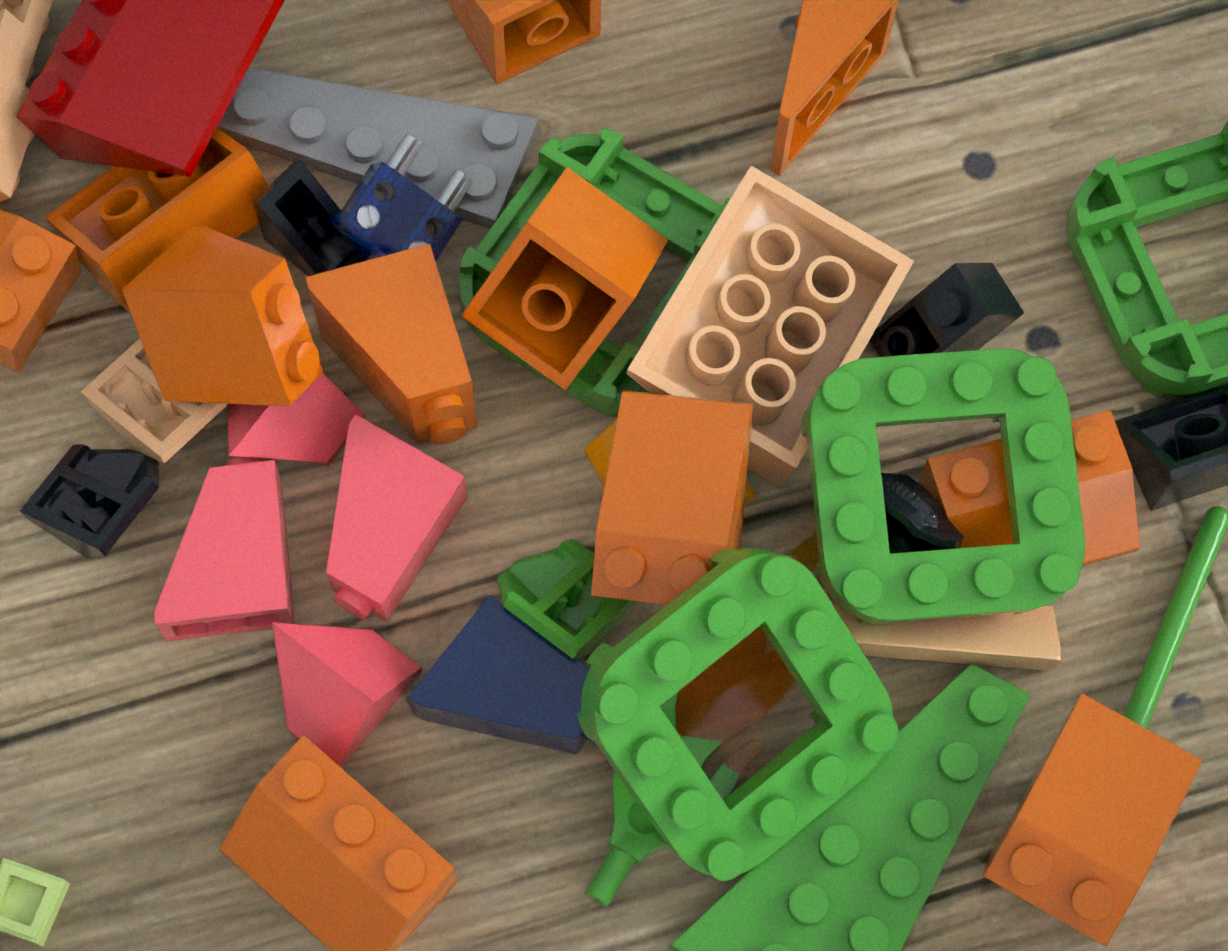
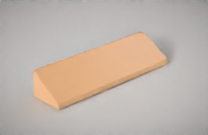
[823,588,1061,671]

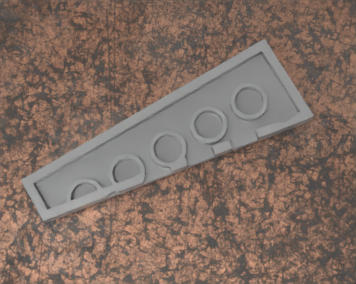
[217,68,539,229]

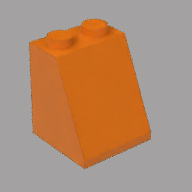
[446,0,601,85]
[461,167,668,390]
[122,226,323,406]
[305,244,478,444]

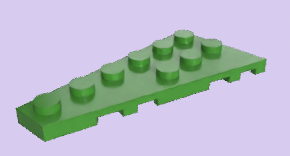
[670,663,1030,951]

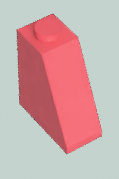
[326,414,468,622]
[154,457,295,642]

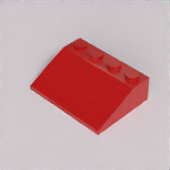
[16,0,285,177]

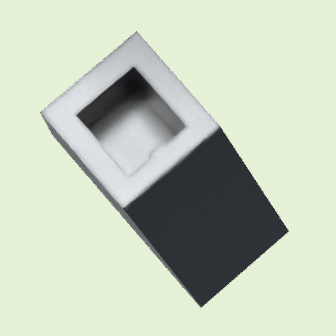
[870,262,1024,357]

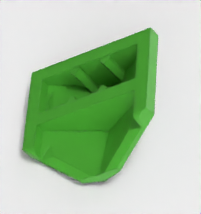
[496,539,635,660]

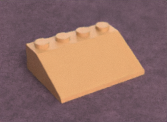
[626,166,914,488]

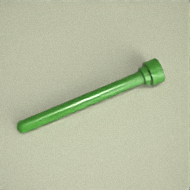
[1123,506,1228,729]

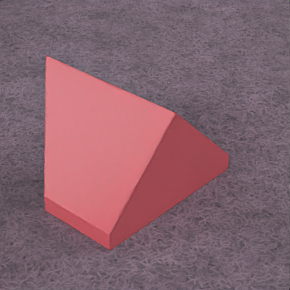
[227,373,365,467]
[272,622,422,768]

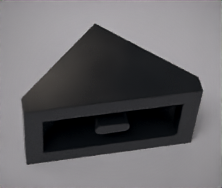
[253,159,374,276]

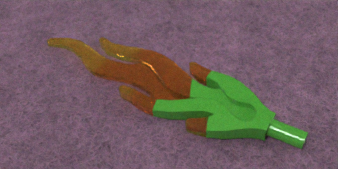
[585,530,819,907]

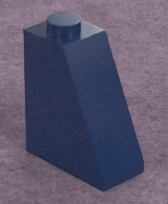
[408,595,597,754]

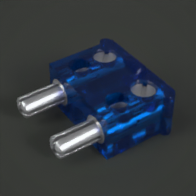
[329,133,473,261]

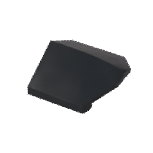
[20,444,159,558]

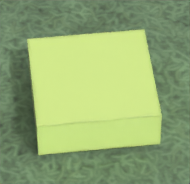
[0,857,70,947]

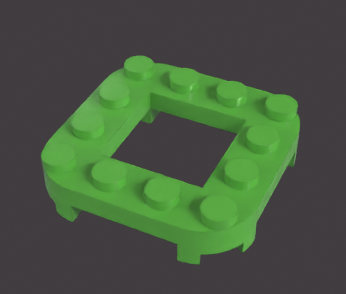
[1067,121,1228,396]
[459,128,730,417]
[802,349,1085,625]
[576,547,899,881]

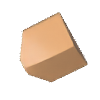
[81,338,227,464]

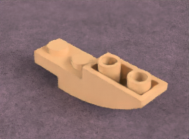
[0,0,53,202]

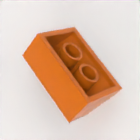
[45,128,269,314]
[918,410,1140,566]
[219,735,458,951]

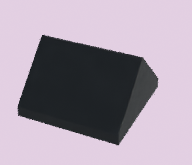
[1115,384,1228,511]

